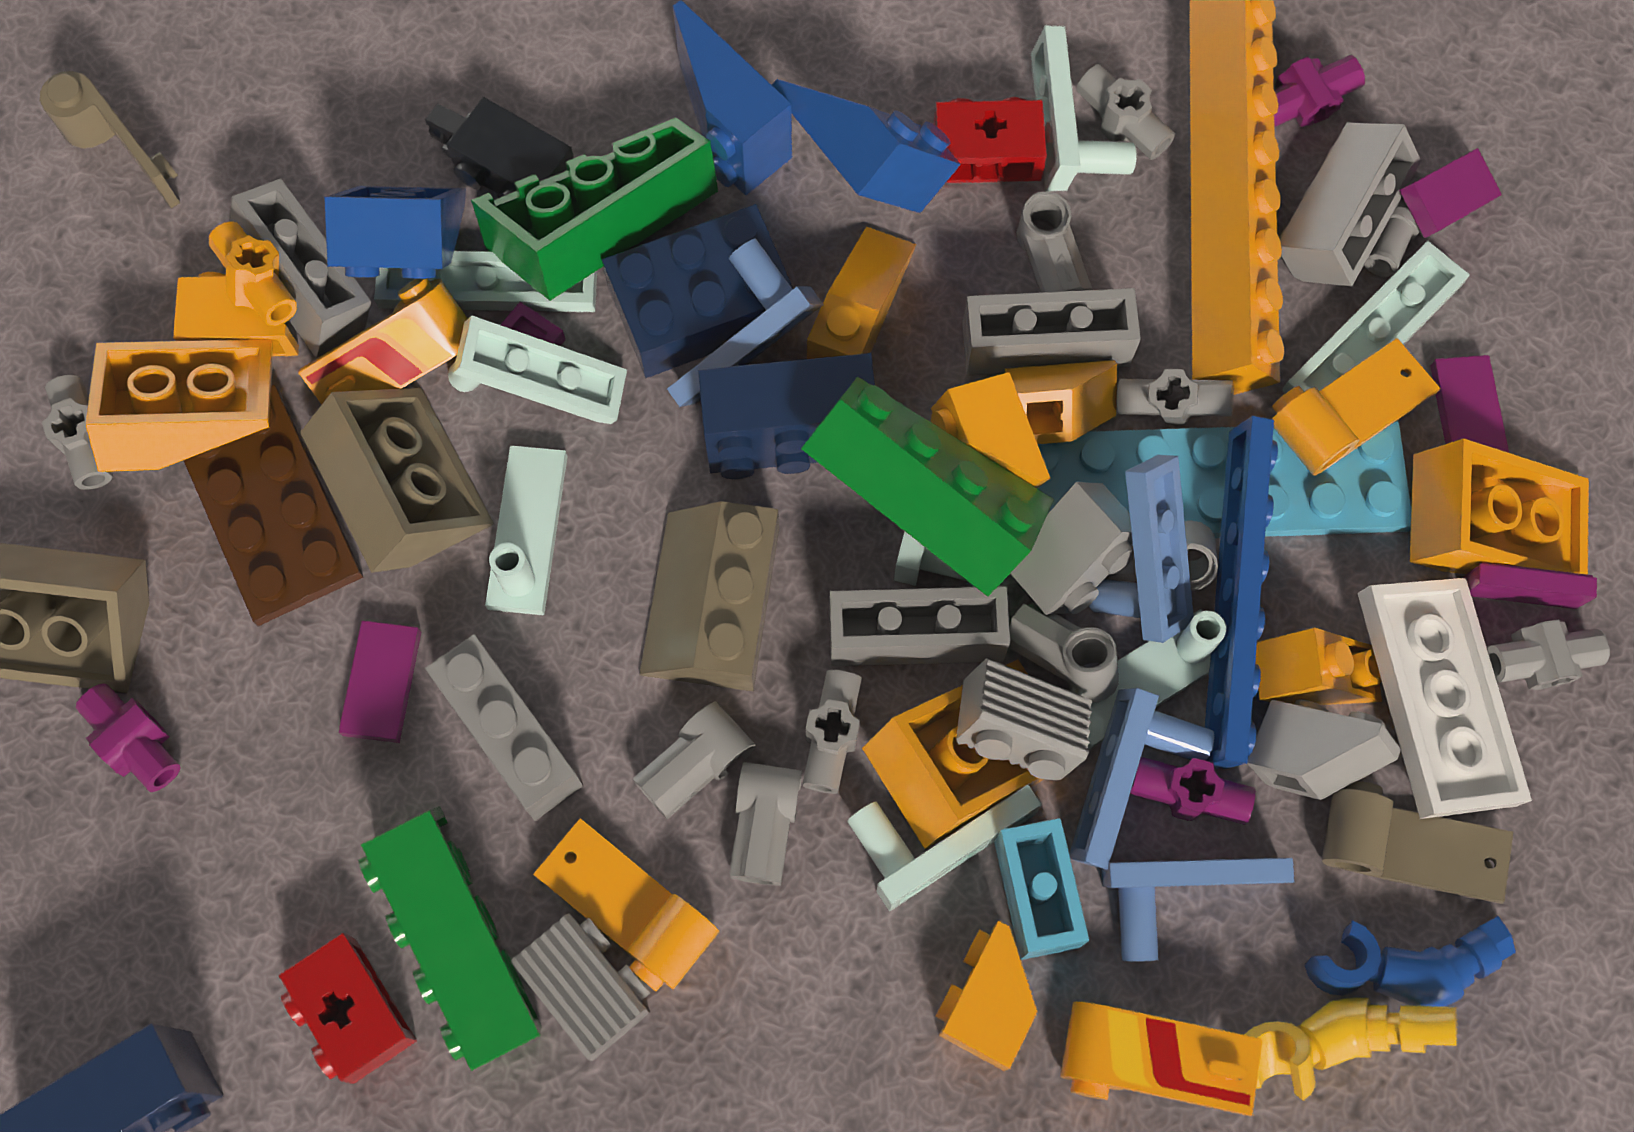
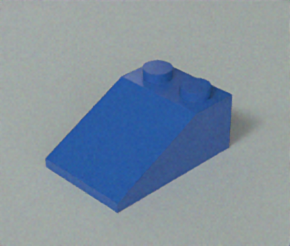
[673,0,792,196]
[772,79,961,213]
[325,186,466,279]

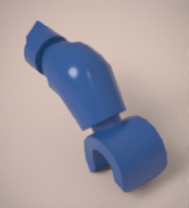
[1305,916,1516,1007]

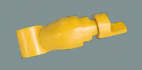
[1244,997,1457,1101]

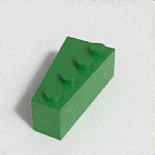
[471,117,719,301]
[801,376,1054,597]
[358,806,542,1071]

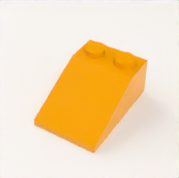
[85,339,273,472]
[1410,439,1589,575]
[862,660,1044,849]

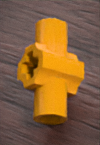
[209,221,297,326]

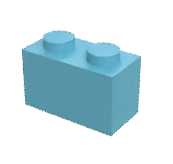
[994,818,1089,960]

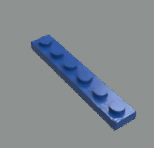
[1205,416,1278,769]

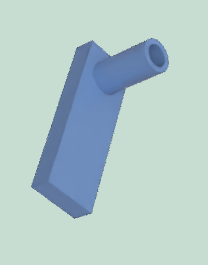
[667,238,824,407]
[1089,455,1194,643]
[1069,688,1214,869]
[1101,857,1294,961]

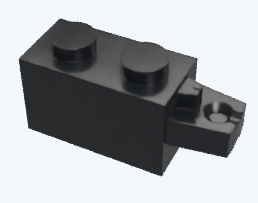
[425,97,574,198]

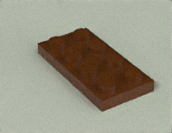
[183,385,363,626]

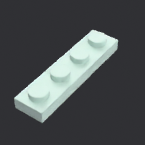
[1282,241,1470,393]
[374,251,597,312]

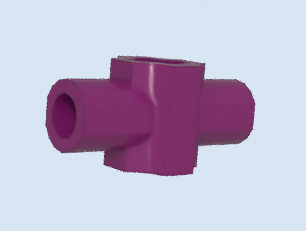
[1274,55,1365,127]
[75,683,181,792]
[1130,757,1256,825]

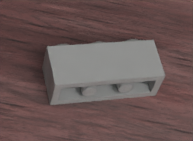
[1280,122,1421,286]
[230,178,371,359]
[962,288,1141,375]
[829,586,1010,666]
[425,634,583,821]

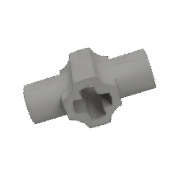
[1076,64,1175,160]
[1117,369,1234,425]
[42,375,113,490]
[1487,619,1610,690]
[803,670,862,794]

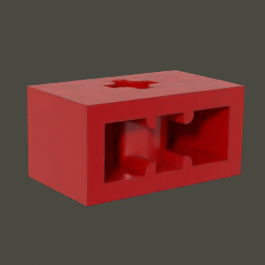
[933,97,1047,183]
[278,933,417,1084]

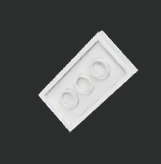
[1358,578,1532,819]

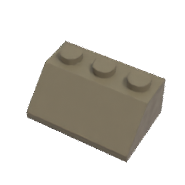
[300,388,494,573]
[640,501,779,692]
[0,543,149,693]

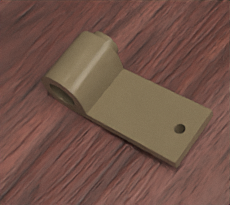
[40,71,180,209]
[1322,781,1513,904]

